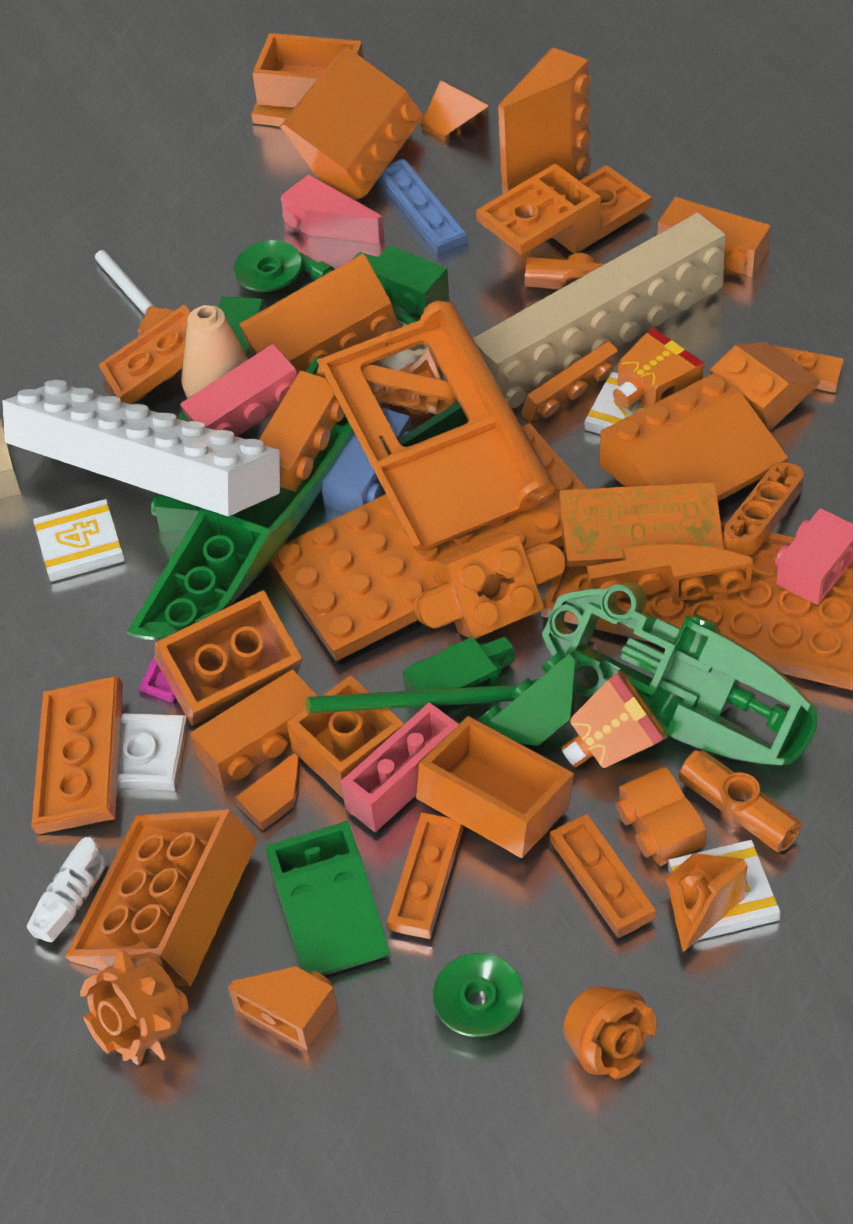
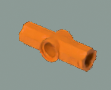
[524,253,605,290]
[679,750,802,852]

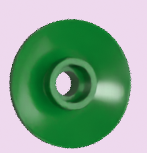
[234,240,302,292]
[433,953,524,1037]

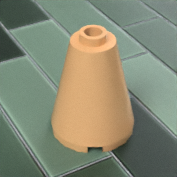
[181,305,248,398]

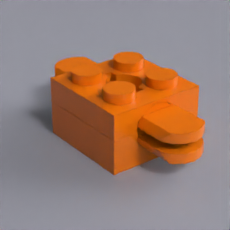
[413,531,565,639]

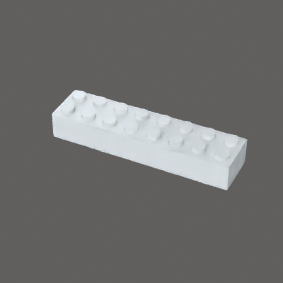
[3,380,280,516]

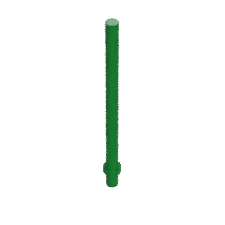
[305,679,538,714]

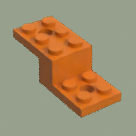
[476,163,652,255]

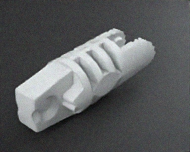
[27,836,108,942]

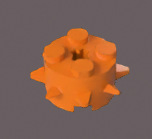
[80,949,188,1065]

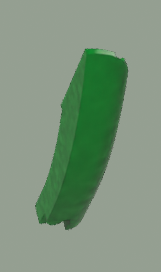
[127,356,354,641]

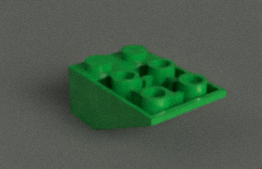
[265,821,390,976]

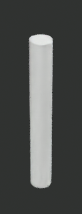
[95,250,155,315]

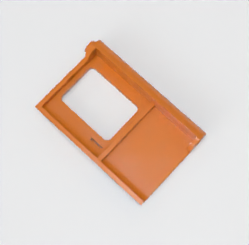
[317,300,555,551]

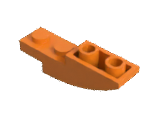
[587,544,753,602]

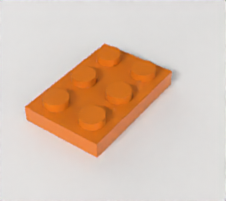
[98,304,191,404]

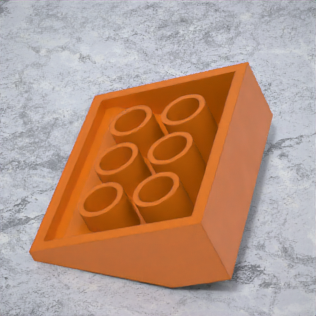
[280,46,424,200]
[498,47,591,194]
[599,373,788,501]
[65,809,258,986]

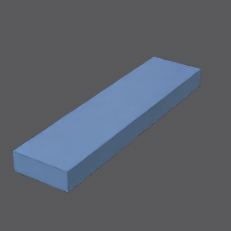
[377,159,468,255]

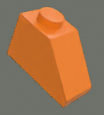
[228,966,338,1050]

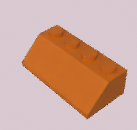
[239,254,398,374]

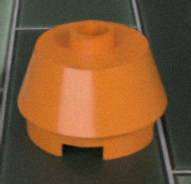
[563,986,657,1079]

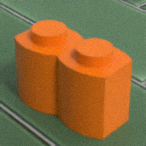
[616,766,706,867]

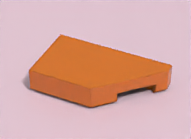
[235,753,300,831]

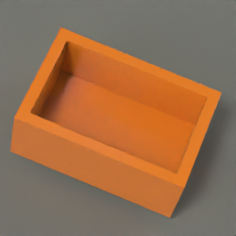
[252,33,364,108]
[416,716,574,858]

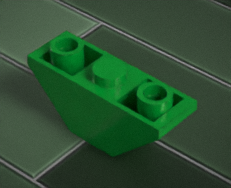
[478,650,578,746]

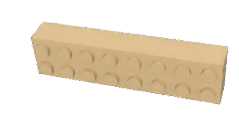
[472,212,726,409]

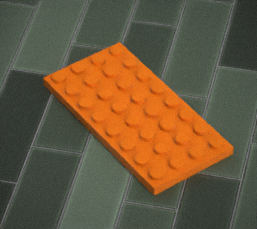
[268,423,587,661]
[541,521,853,690]

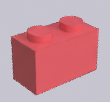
[775,508,853,605]

